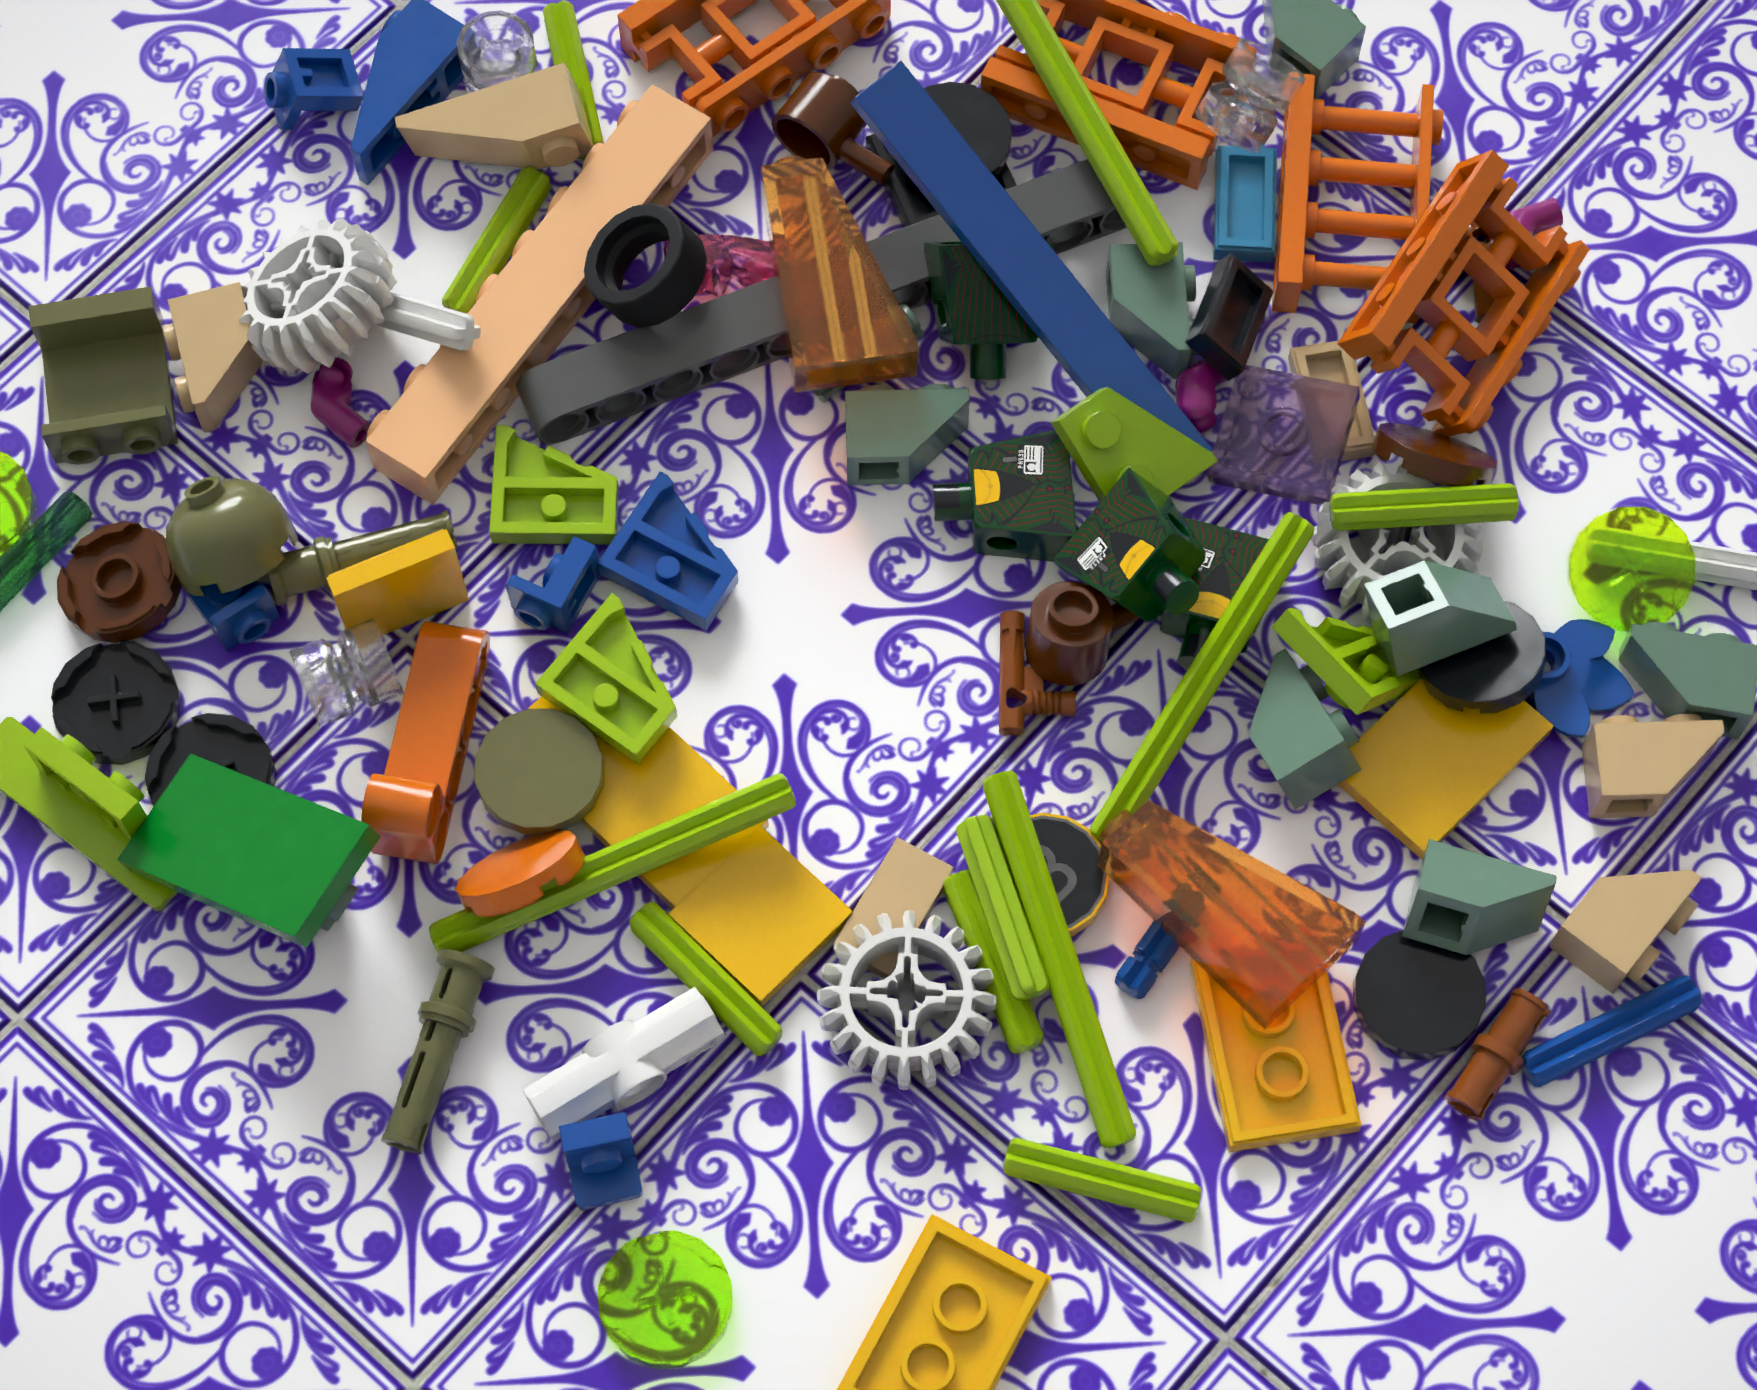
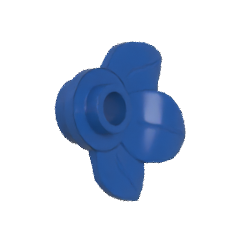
[1532,619,1634,738]

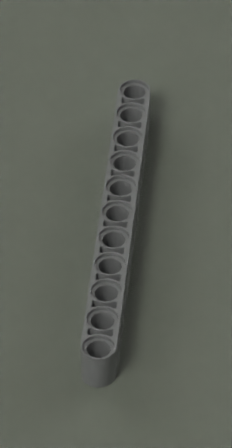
[516,159,1127,444]

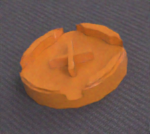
[455,830,585,917]

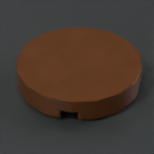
[1371,423,1497,487]
[57,521,182,643]

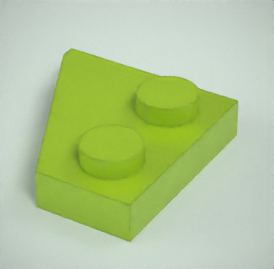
[1050,387,1218,502]
[489,425,619,545]
[535,593,678,764]
[1272,608,1421,715]

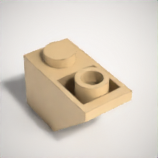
[162,282,263,433]
[1582,714,1724,818]
[1549,870,1702,994]

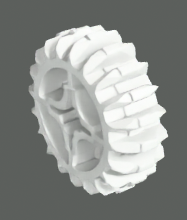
[239,218,397,374]
[1311,461,1483,621]
[817,910,996,1090]

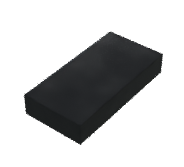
[1185,253,1274,381]

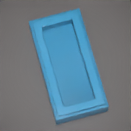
[1213,145,1277,263]

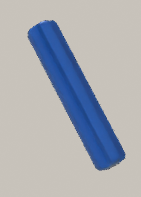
[1521,975,1703,1087]

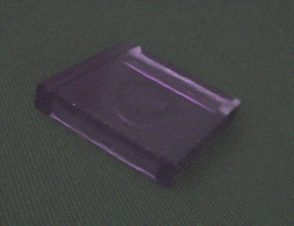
[1206,365,1361,505]

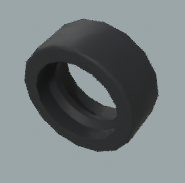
[584,203,707,328]

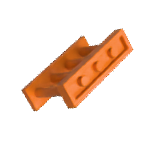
[1272,73,1444,324]

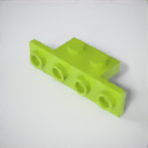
[0,717,178,911]

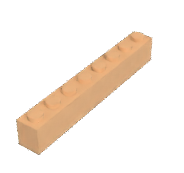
[365,84,714,505]

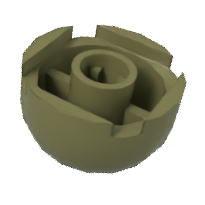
[166,476,298,596]

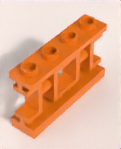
[617,0,891,138]
[980,0,1255,190]
[1337,150,1590,437]

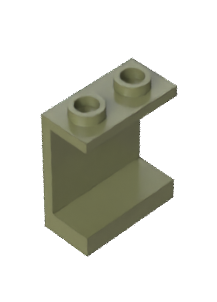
[28,286,178,465]

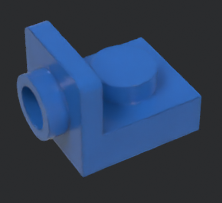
[264,48,364,130]
[505,536,601,634]
[185,581,280,651]
[559,1112,643,1210]

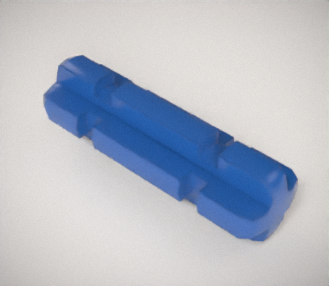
[1115,882,1209,999]

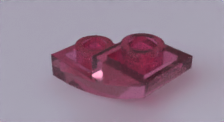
[663,234,795,297]

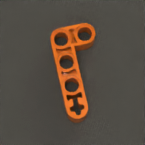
[361,621,490,864]

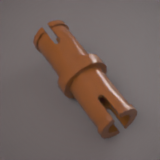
[1444,988,1551,1121]

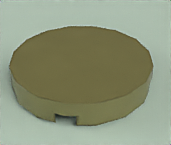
[474,708,604,835]

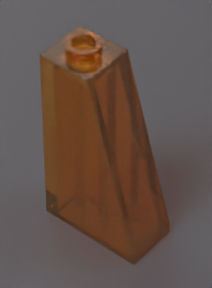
[761,156,919,393]
[1097,800,1366,1029]

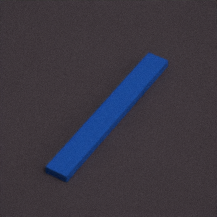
[850,60,1213,452]

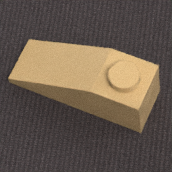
[394,62,594,170]

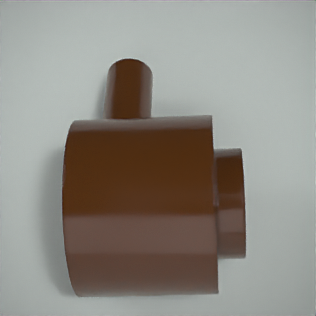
[771,72,894,186]
[1026,581,1140,686]

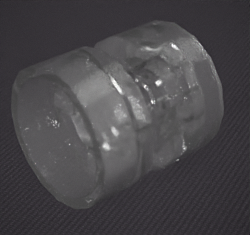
[457,10,539,94]
[1195,38,1306,153]
[289,618,404,727]

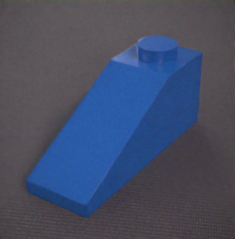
[350,0,478,185]

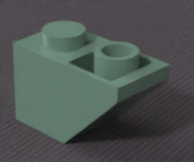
[1262,0,1366,99]
[1106,242,1198,379]
[845,384,970,485]
[1364,561,1517,677]
[1618,622,1757,739]
[1248,648,1361,810]
[1402,839,1557,955]

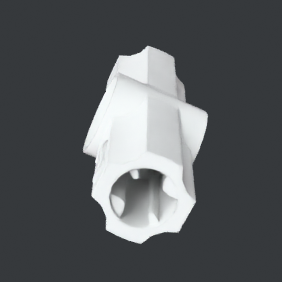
[523,987,725,1143]

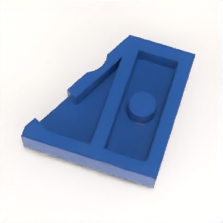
[598,471,738,631]

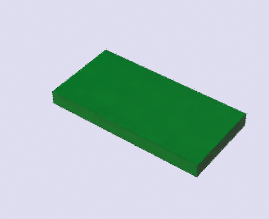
[117,753,381,948]

